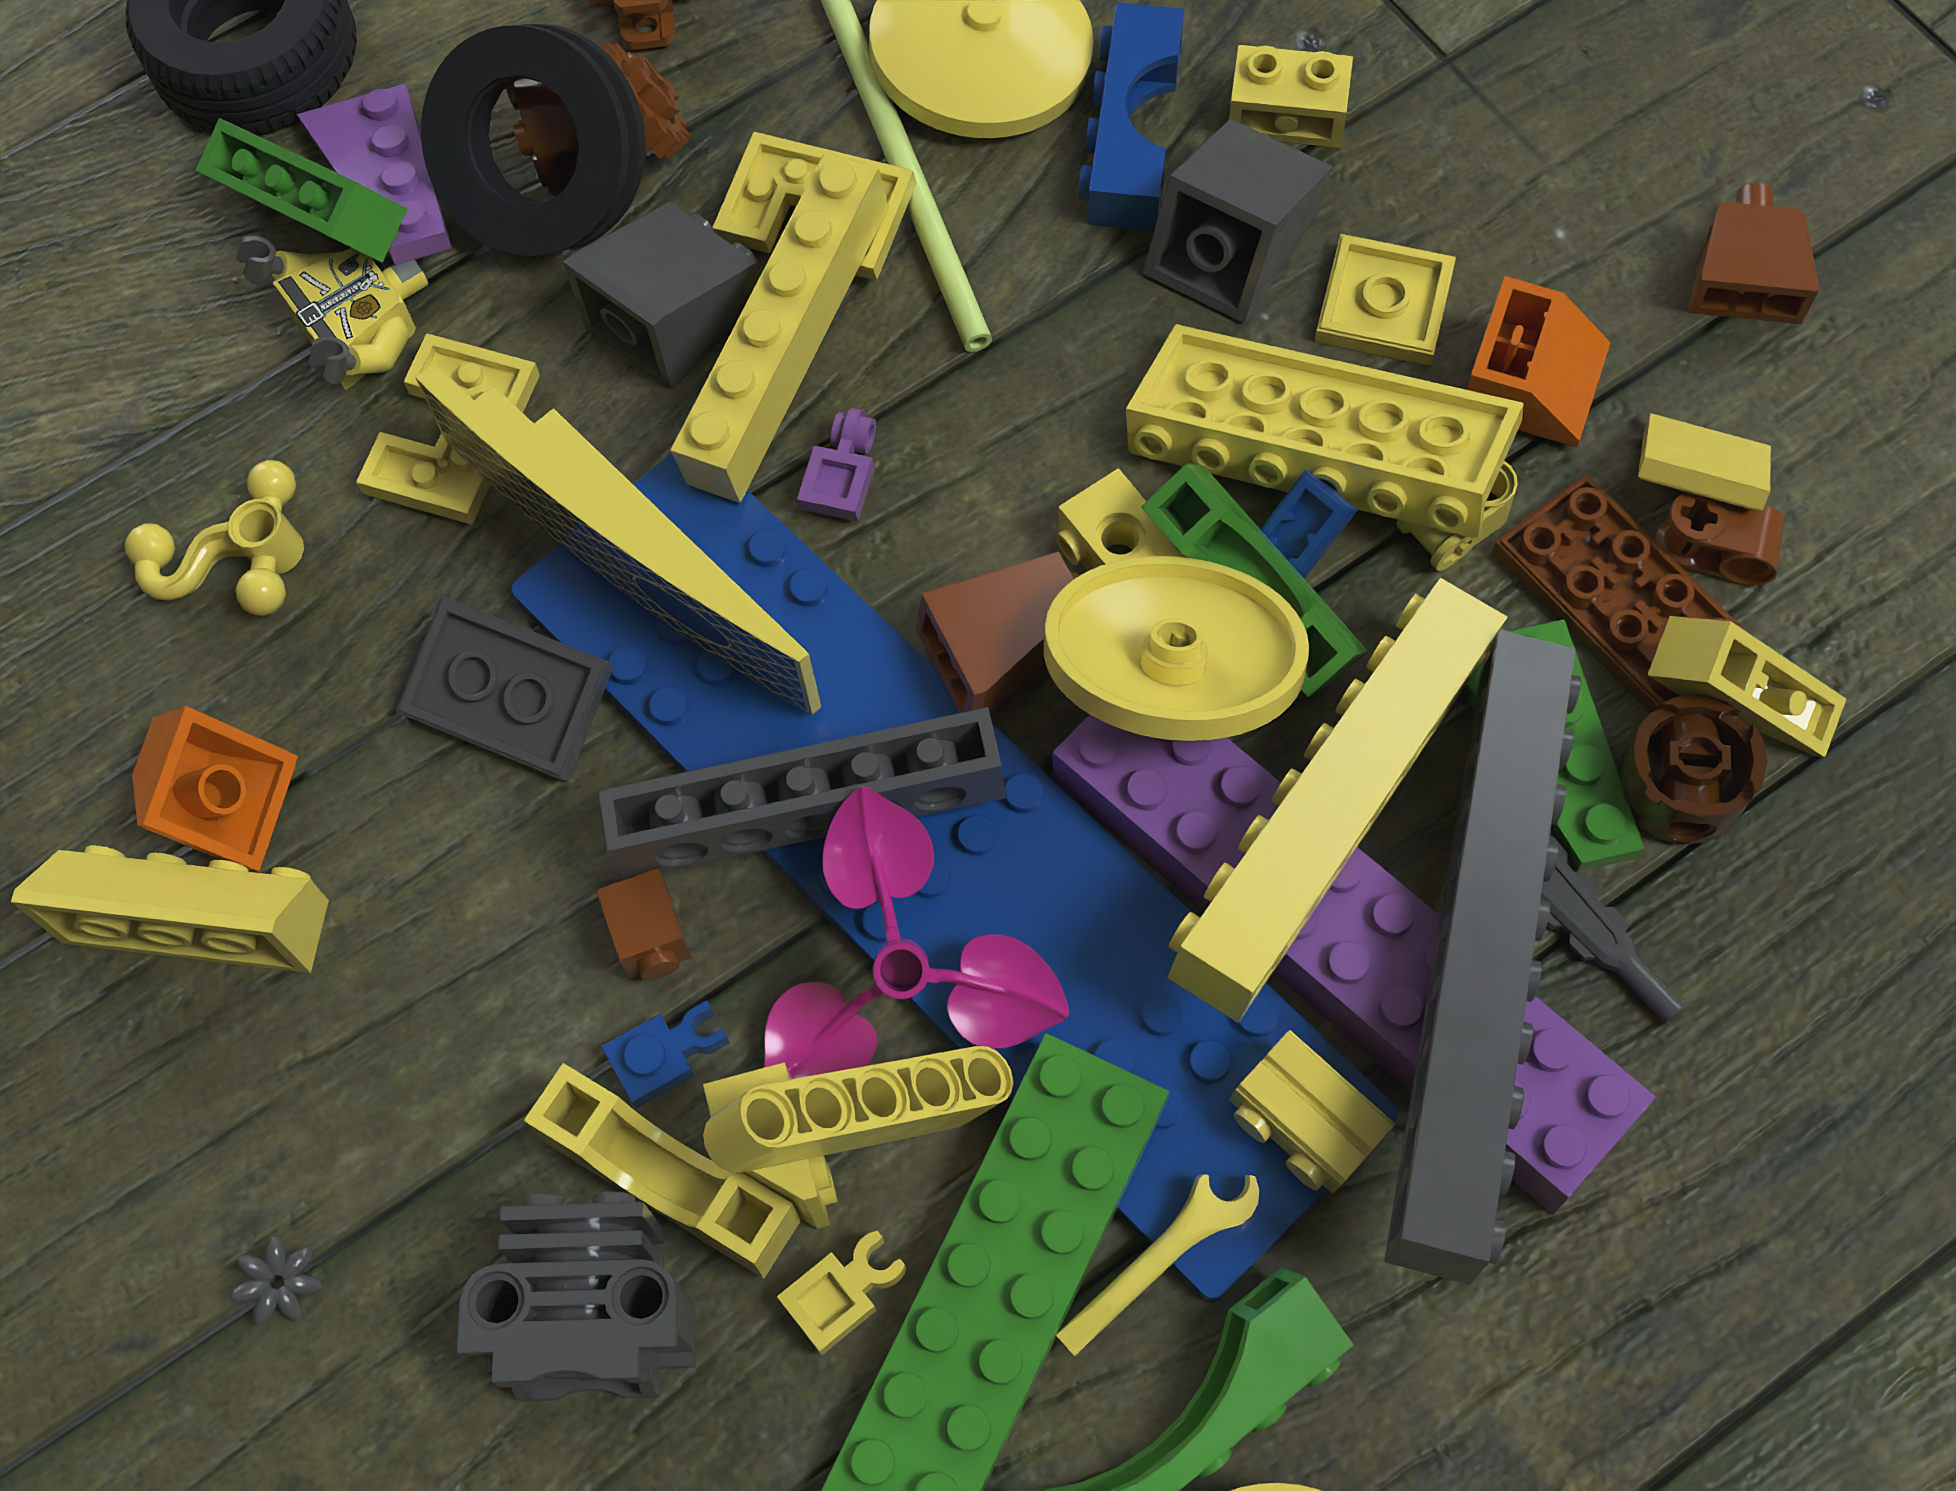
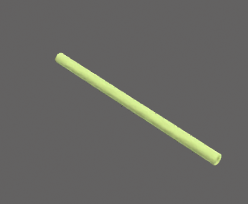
[821,0,992,352]

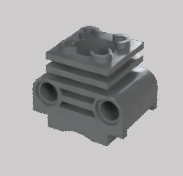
[457,1192,697,1402]

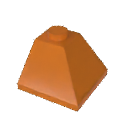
[132,705,298,873]

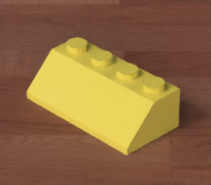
[11,845,329,973]

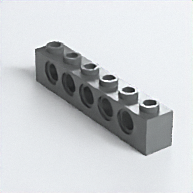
[598,707,1007,880]

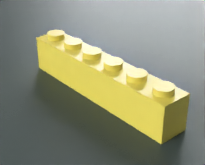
[670,151,889,503]

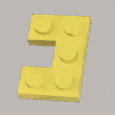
[712,132,916,281]
[356,333,540,525]

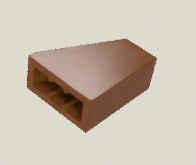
[916,551,1079,714]

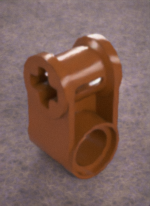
[1654,492,1785,586]

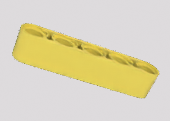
[703,1046,1013,1173]

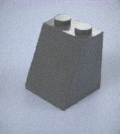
[1142,119,1333,323]
[563,202,760,390]

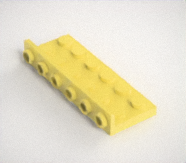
[1126,324,1524,538]

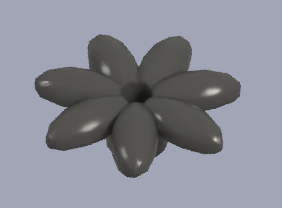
[230,1235,322,1326]

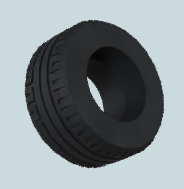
[125,0,357,135]

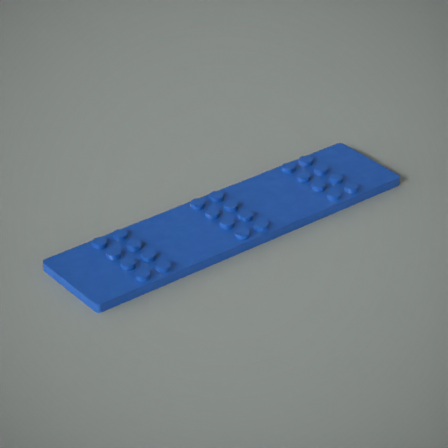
[512,453,1398,1303]

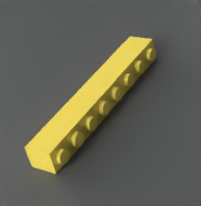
[1167,578,1507,1023]

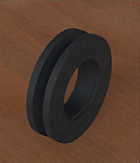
[421,24,646,256]

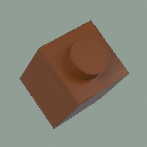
[596,868,692,980]

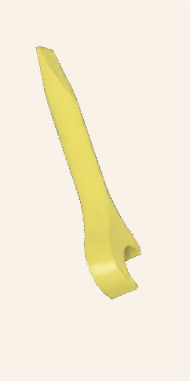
[1056,1174,1259,1356]

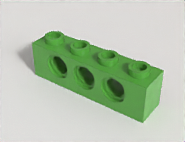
[195,118,407,263]

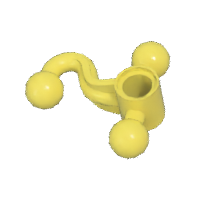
[124,460,304,616]

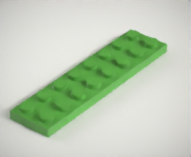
[821,1033,1170,1491]

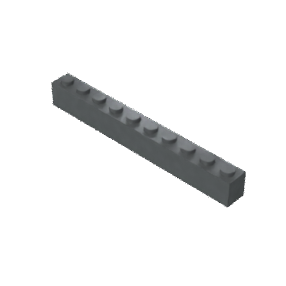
[1384,629,1581,1285]

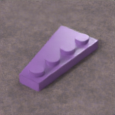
[297,83,452,265]

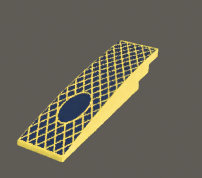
[415,362,822,715]

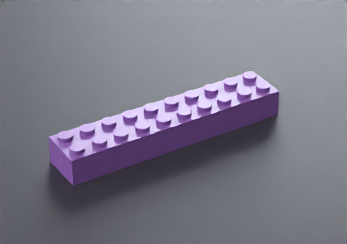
[1052,715,1656,1215]

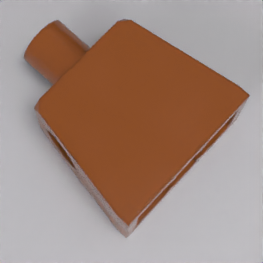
[1688,183,1819,324]

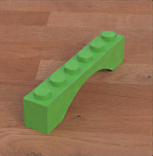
[1007,1267,1354,1491]

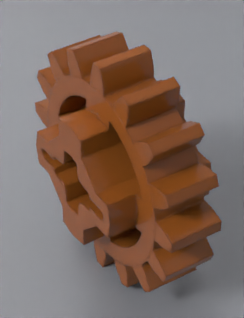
[601,41,691,160]

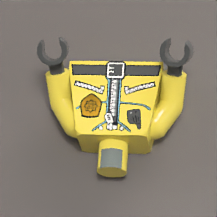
[236,236,429,390]

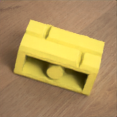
[1229,1030,1395,1194]

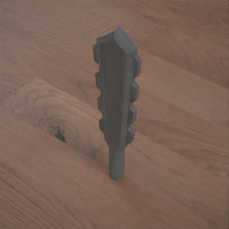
[1541,836,1685,1024]

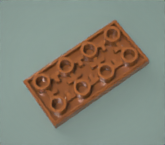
[1492,473,1745,713]

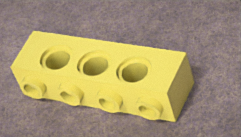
[1056,468,1188,571]

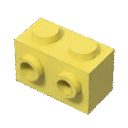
[1229,45,1353,148]

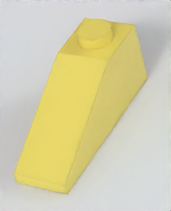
[1648,616,1847,758]

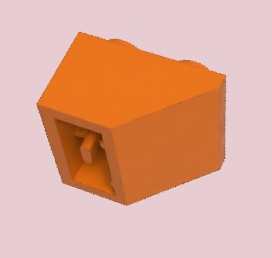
[1467,276,1611,447]

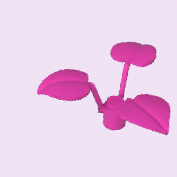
[764,786,1069,1079]

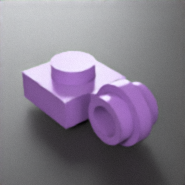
[797,408,876,522]

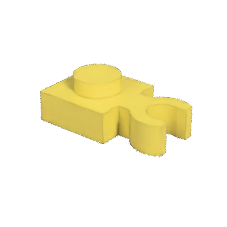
[777,1231,906,1355]

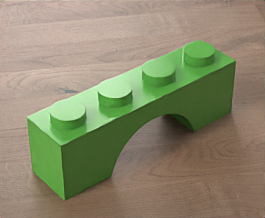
[1141,463,1369,697]

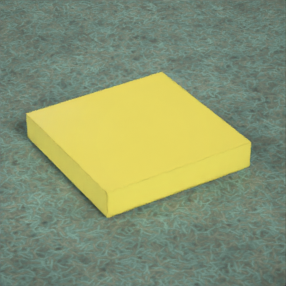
[1315,234,1456,366]
[1638,413,1771,512]

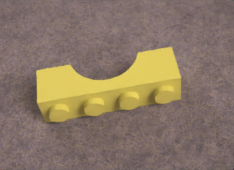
[524,1063,801,1279]

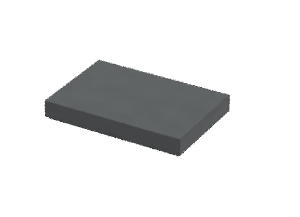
[396,596,615,781]

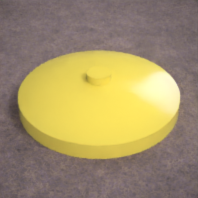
[869,0,1094,138]
[1043,556,1309,741]

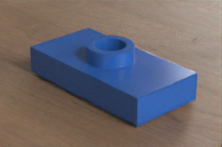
[1260,470,1358,579]

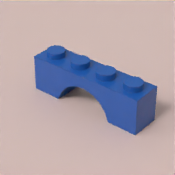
[1079,3,1184,231]

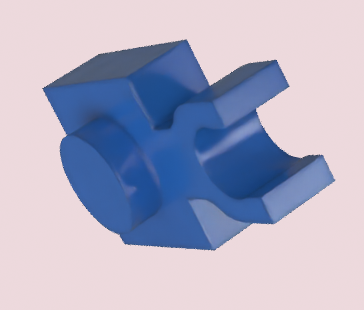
[602,1000,730,1109]

